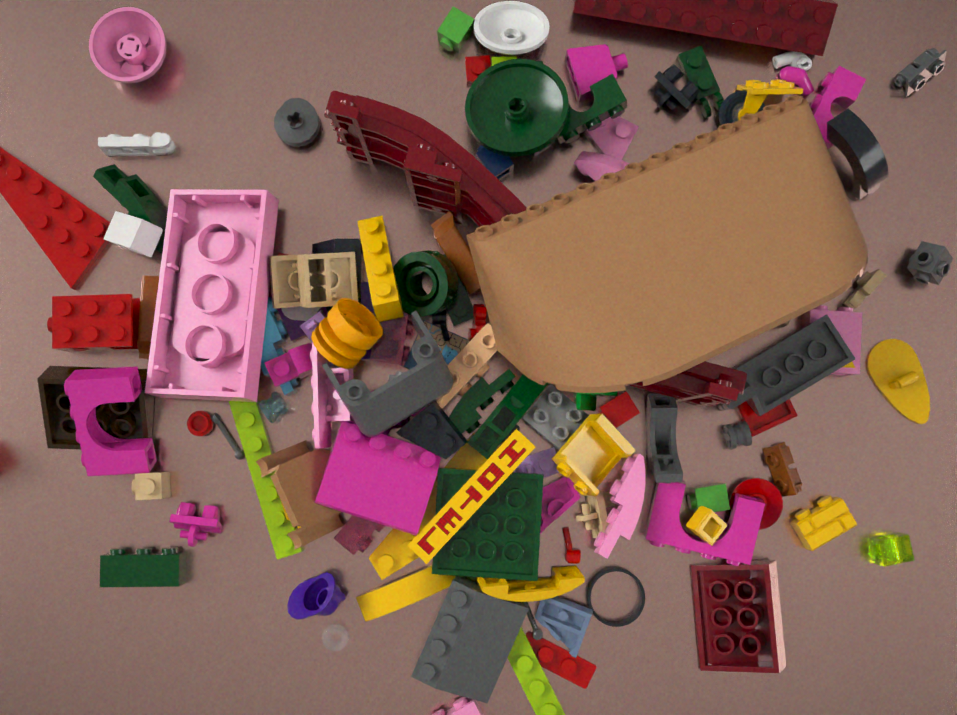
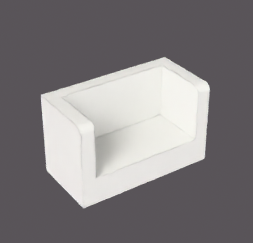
[104,211,163,257]

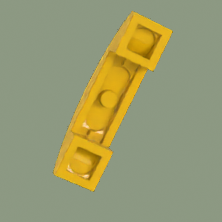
[356,565,456,622]
[476,566,585,602]

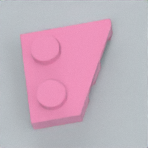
[585,116,639,160]

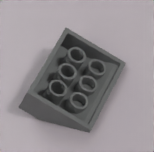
[411,576,529,703]

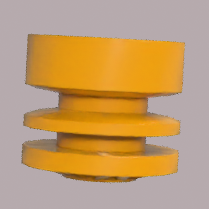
[311,298,383,369]

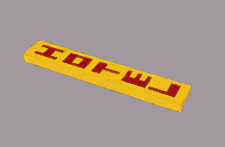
[407,429,536,564]

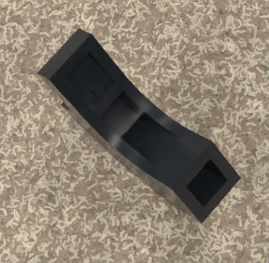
[827,108,889,200]

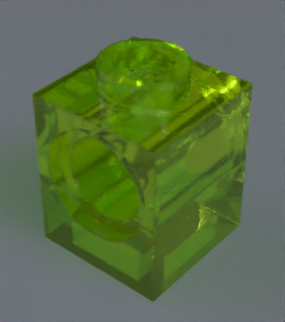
[868,532,915,567]

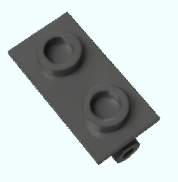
[894,48,947,97]

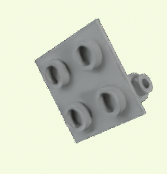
[522,384,589,450]

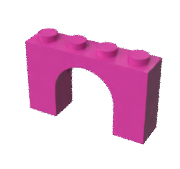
[64,366,157,476]
[645,480,765,566]

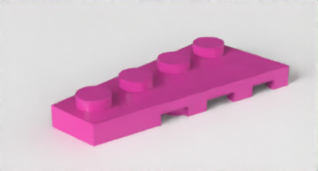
[540,476,581,534]

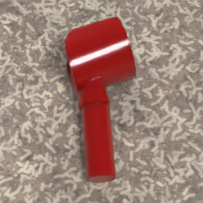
[562,527,581,564]

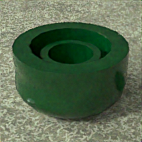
[393,250,459,317]

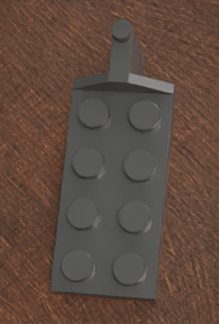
[718,314,855,416]

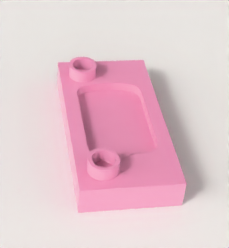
[145,189,279,402]

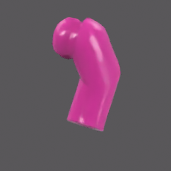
[779,66,814,96]

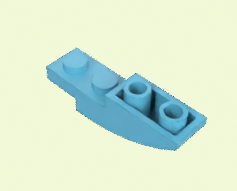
[261,297,299,396]

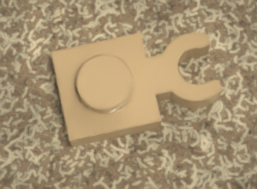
[843,269,887,309]

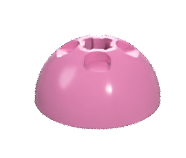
[89,7,167,83]

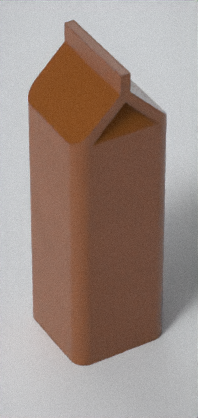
[431,211,481,295]
[137,275,159,359]

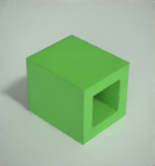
[437,6,475,53]
[687,483,730,513]

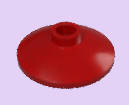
[730,478,783,530]

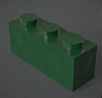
[100,547,186,587]

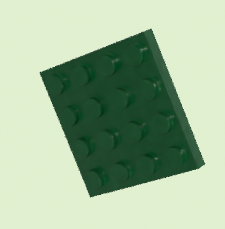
[432,467,544,581]

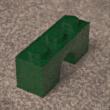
[557,74,627,144]

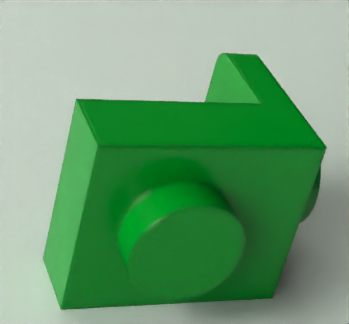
[576,391,618,411]

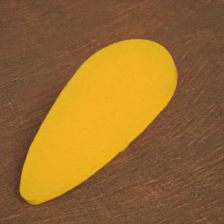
[867,339,930,424]

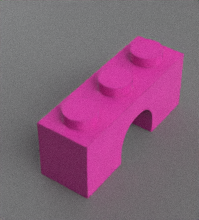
[810,66,866,149]

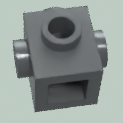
[907,241,953,285]

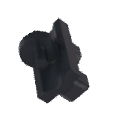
[654,64,701,111]

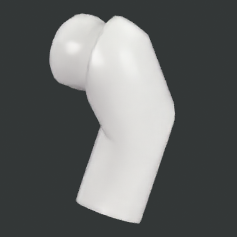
[772,51,812,71]

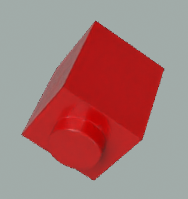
[597,391,640,428]

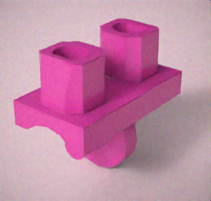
[169,502,223,547]

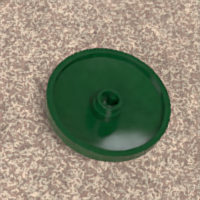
[465,59,569,157]

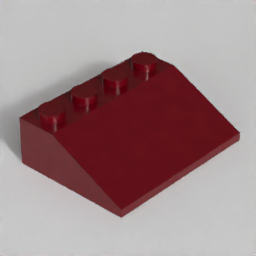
[691,560,786,673]

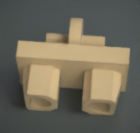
[576,490,615,538]

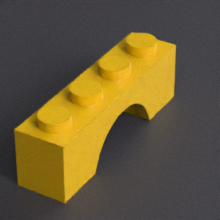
[357,216,404,322]

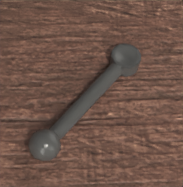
[211,413,245,460]
[522,602,543,640]

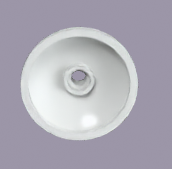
[474,1,550,55]

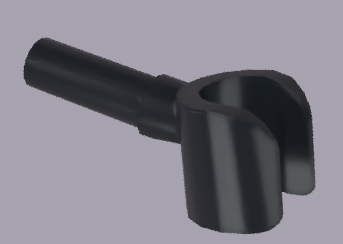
[432,310,450,341]

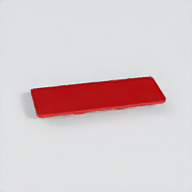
[526,631,597,689]

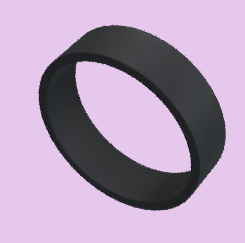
[586,567,645,627]

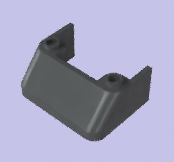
[322,311,453,437]

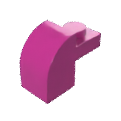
[264,343,313,388]

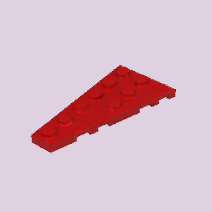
[0,147,111,290]

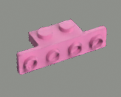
[310,342,353,449]

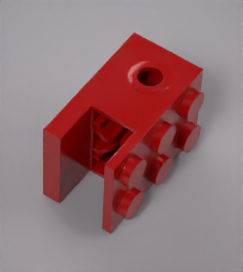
[47,294,140,352]

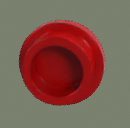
[187,411,214,436]

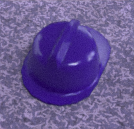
[287,572,346,620]

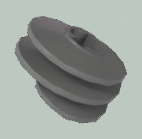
[274,98,320,147]

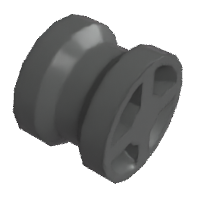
[723,420,752,450]

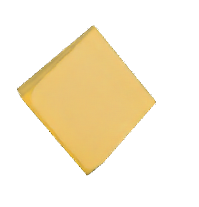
[686,506,728,546]

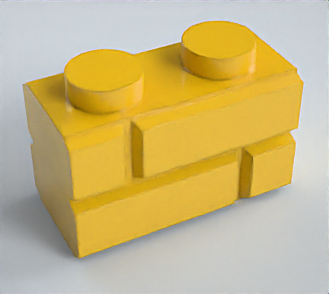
[790,495,857,551]

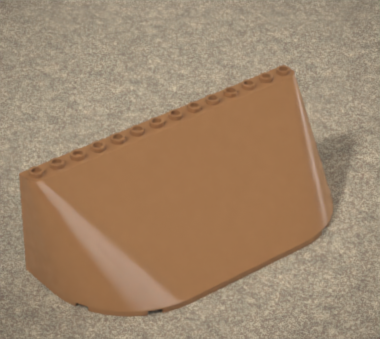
[466,95,868,393]

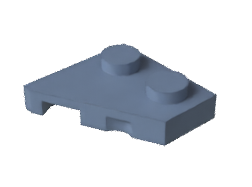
[534,596,593,658]

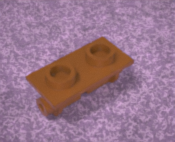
[762,441,803,497]

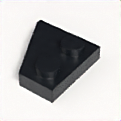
[396,401,468,459]

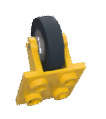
[719,80,803,125]

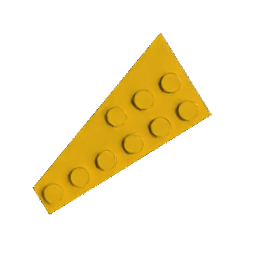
[369,432,489,580]

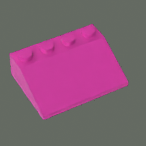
[315,421,441,535]

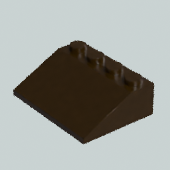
[37,366,154,449]

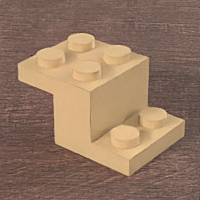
[269,252,358,309]

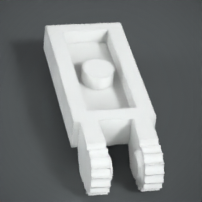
[98,132,176,156]

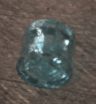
[258,391,290,423]

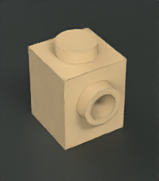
[132,472,171,500]

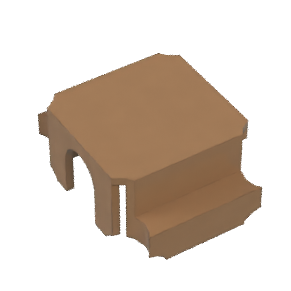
[255,440,344,550]

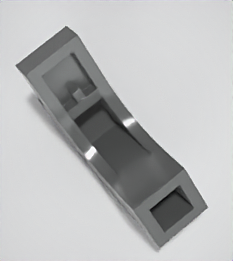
[646,394,683,483]

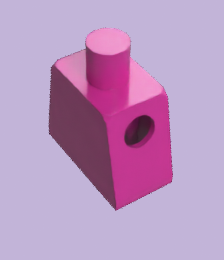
[565,44,628,102]

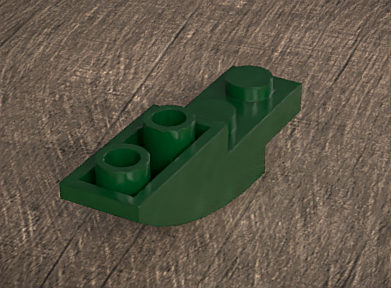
[93,164,167,254]
[449,369,516,434]
[467,374,548,459]

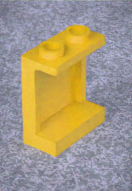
[552,414,636,496]

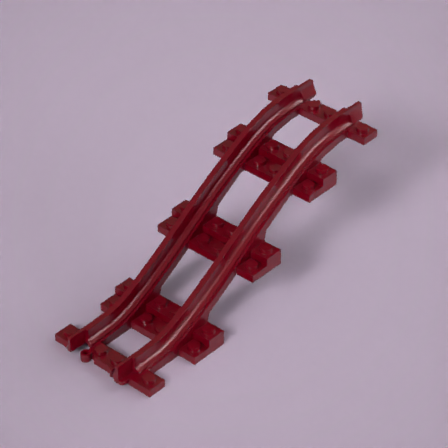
[324,91,747,407]

